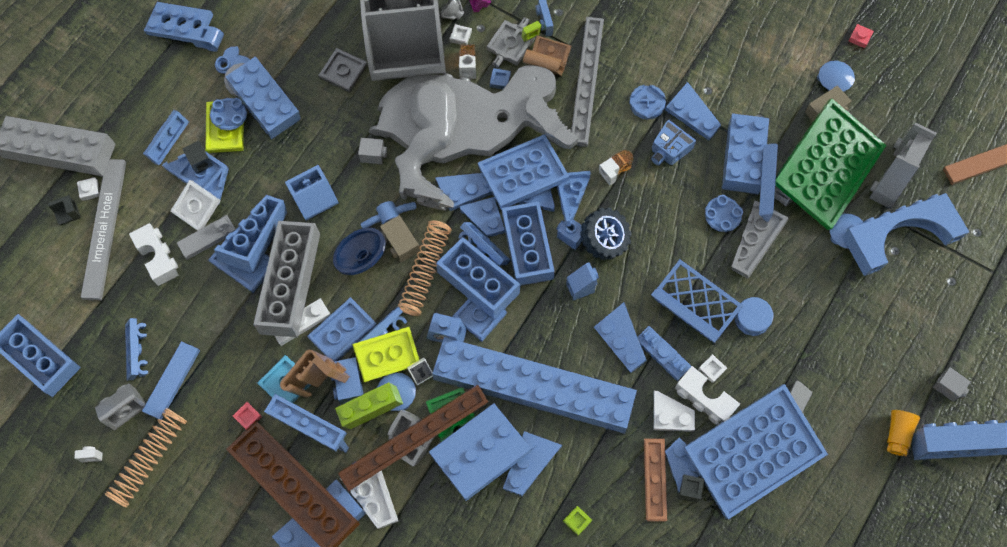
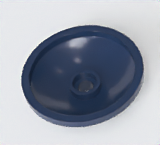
[333,228,386,275]

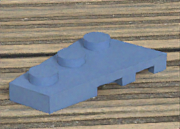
[665,82,721,141]
[435,173,493,211]
[594,302,647,373]
[503,431,562,496]

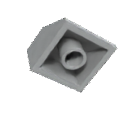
[95,384,146,430]

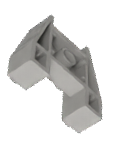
[870,122,937,209]

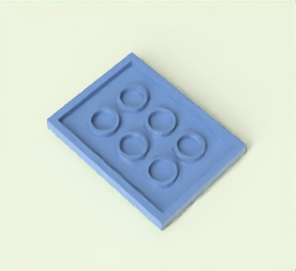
[478,134,569,210]
[429,404,532,501]

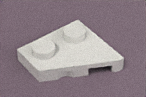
[653,391,695,432]

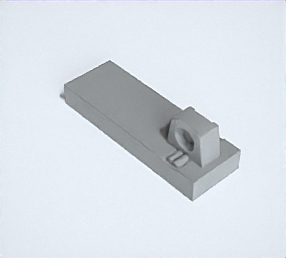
[177,215,236,260]

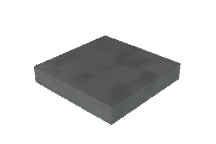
[318,48,368,93]

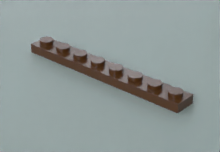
[337,385,488,491]

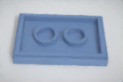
[209,232,269,293]
[307,297,377,362]

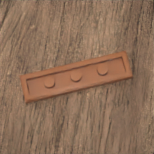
[943,144,1007,185]
[644,439,667,522]

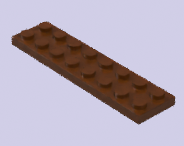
[226,421,360,547]

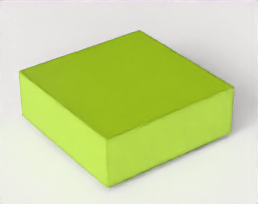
[521,21,541,42]
[563,506,592,536]

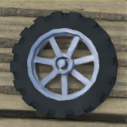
[580,208,632,260]

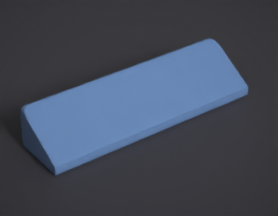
[759,143,778,222]

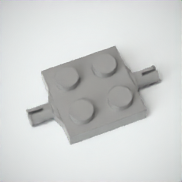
[487,17,535,68]

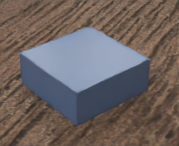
[490,68,511,89]

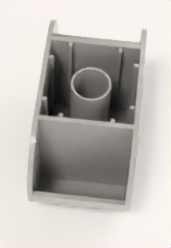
[360,0,446,81]

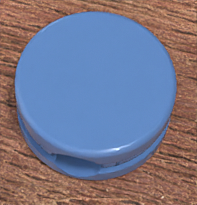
[735,297,773,336]

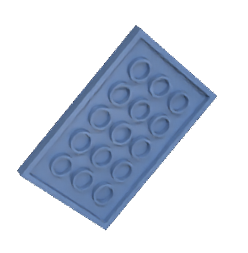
[683,384,828,519]

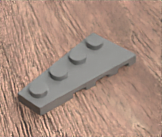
[731,201,788,279]

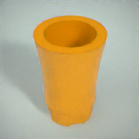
[886,410,920,456]

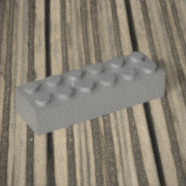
[0,116,115,176]
[253,221,320,338]

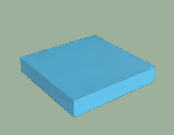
[257,355,310,403]

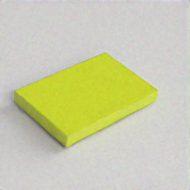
[205,101,244,153]
[352,327,419,382]

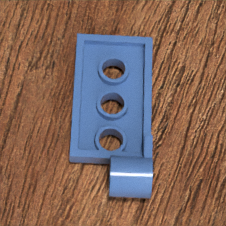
[144,2,224,52]

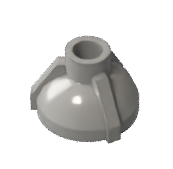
[440,0,464,20]

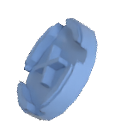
[629,85,666,119]

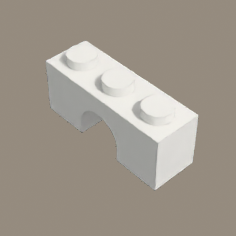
[129,223,179,286]
[675,366,740,425]

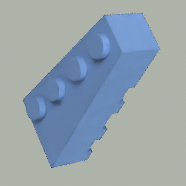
[214,195,287,273]

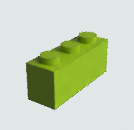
[335,382,403,429]

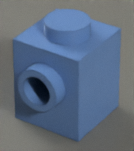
[557,219,583,250]

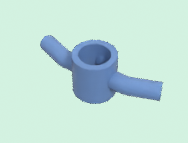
[361,201,416,228]

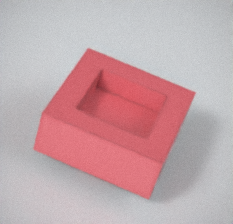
[849,24,874,48]
[233,402,262,430]

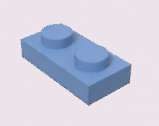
[535,0,553,37]

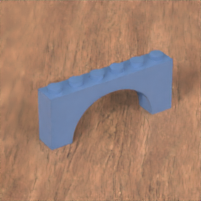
[842,193,969,276]

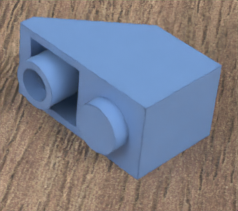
[566,262,599,300]

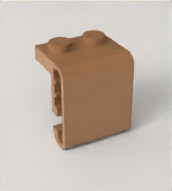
[523,35,572,76]
[280,350,350,398]

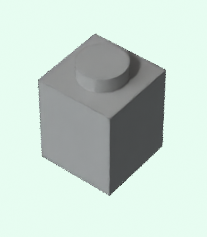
[358,138,387,164]
[933,367,970,402]

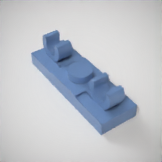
[143,110,189,165]
[459,222,510,267]
[358,307,407,342]
[125,318,148,380]
[638,326,691,382]

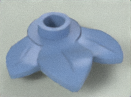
[215,46,250,74]

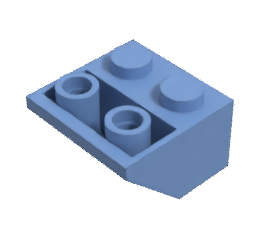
[285,165,339,220]

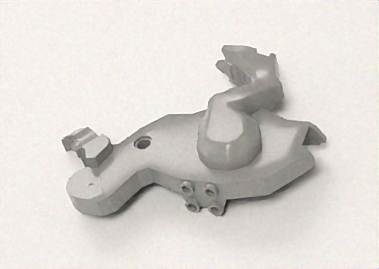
[369,65,579,211]

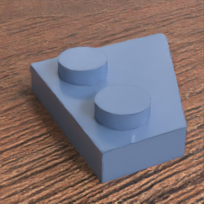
[665,438,699,493]

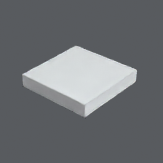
[170,180,221,231]

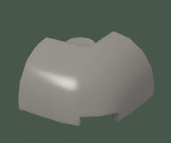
[388,410,434,466]

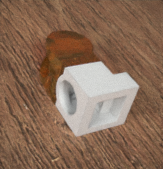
[459,44,476,79]
[599,150,633,185]

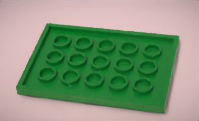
[775,98,887,230]

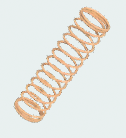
[397,220,451,316]
[105,408,187,508]

